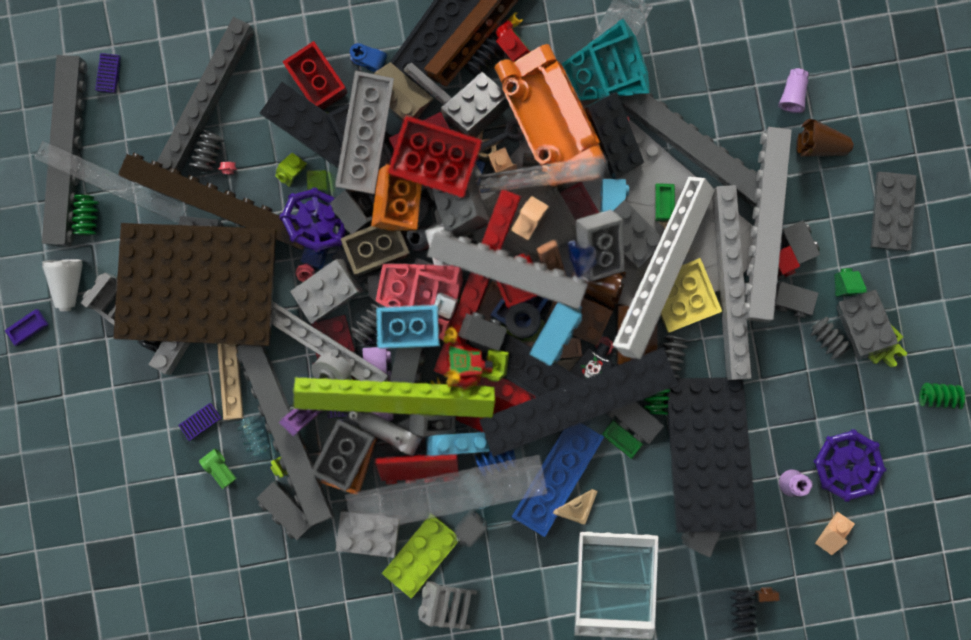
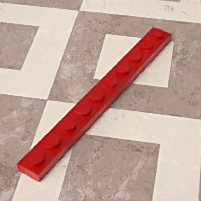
[434,189,522,376]

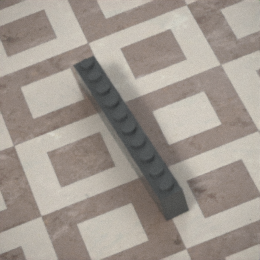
[157,17,254,197]
[42,55,88,247]
[619,93,759,208]
[236,345,335,526]

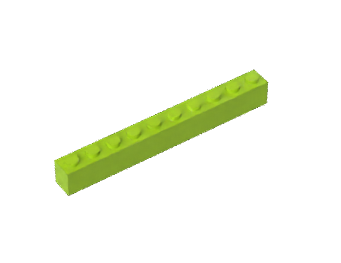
[294,378,495,418]

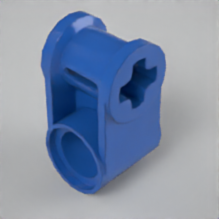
[350,43,388,73]

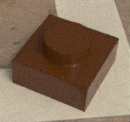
[755,587,779,602]

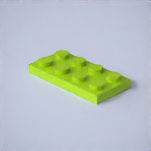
[382,513,458,598]

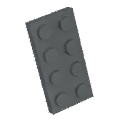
[870,172,917,251]

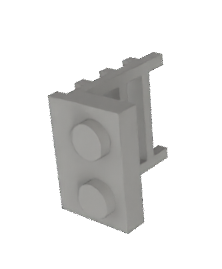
[81,272,117,325]
[418,581,477,630]

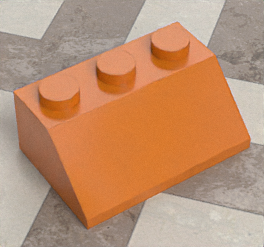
[371,164,422,230]

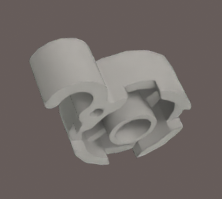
[311,352,352,380]

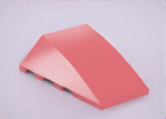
[376,263,463,340]

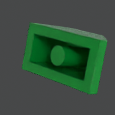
[834,268,867,297]

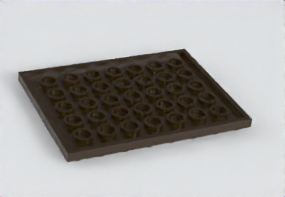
[113,223,277,346]

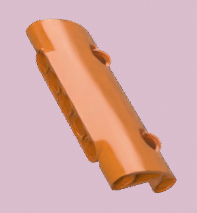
[494,44,607,186]

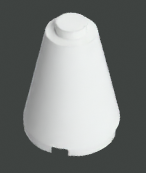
[42,259,83,311]

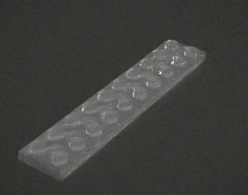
[346,455,547,534]

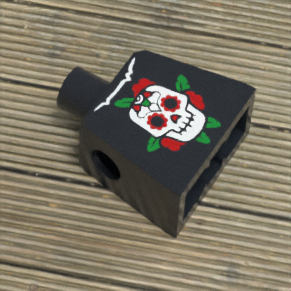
[570,343,612,379]

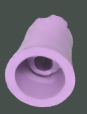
[778,68,809,113]
[779,470,812,497]

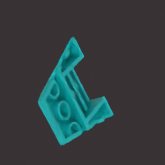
[561,18,650,101]

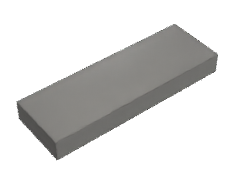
[404,63,452,105]

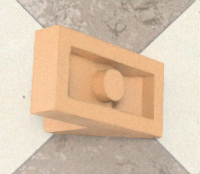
[487,147,520,190]
[511,196,549,240]
[815,512,855,555]

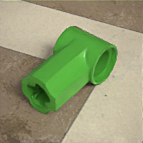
[199,448,237,489]

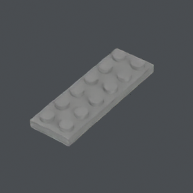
[335,71,394,194]

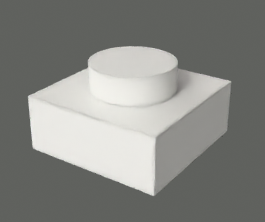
[434,292,458,319]

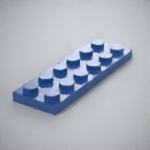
[511,423,604,537]

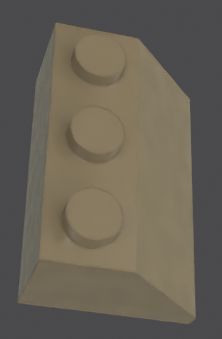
[374,62,434,122]

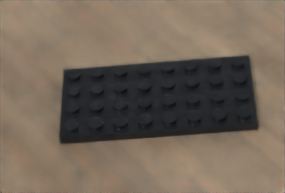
[666,377,758,533]

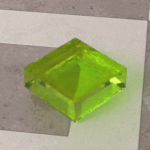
[307,170,327,190]

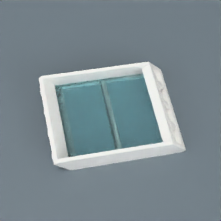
[575,532,658,639]

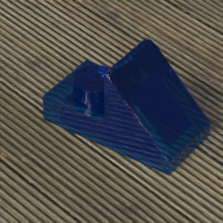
[567,240,596,278]

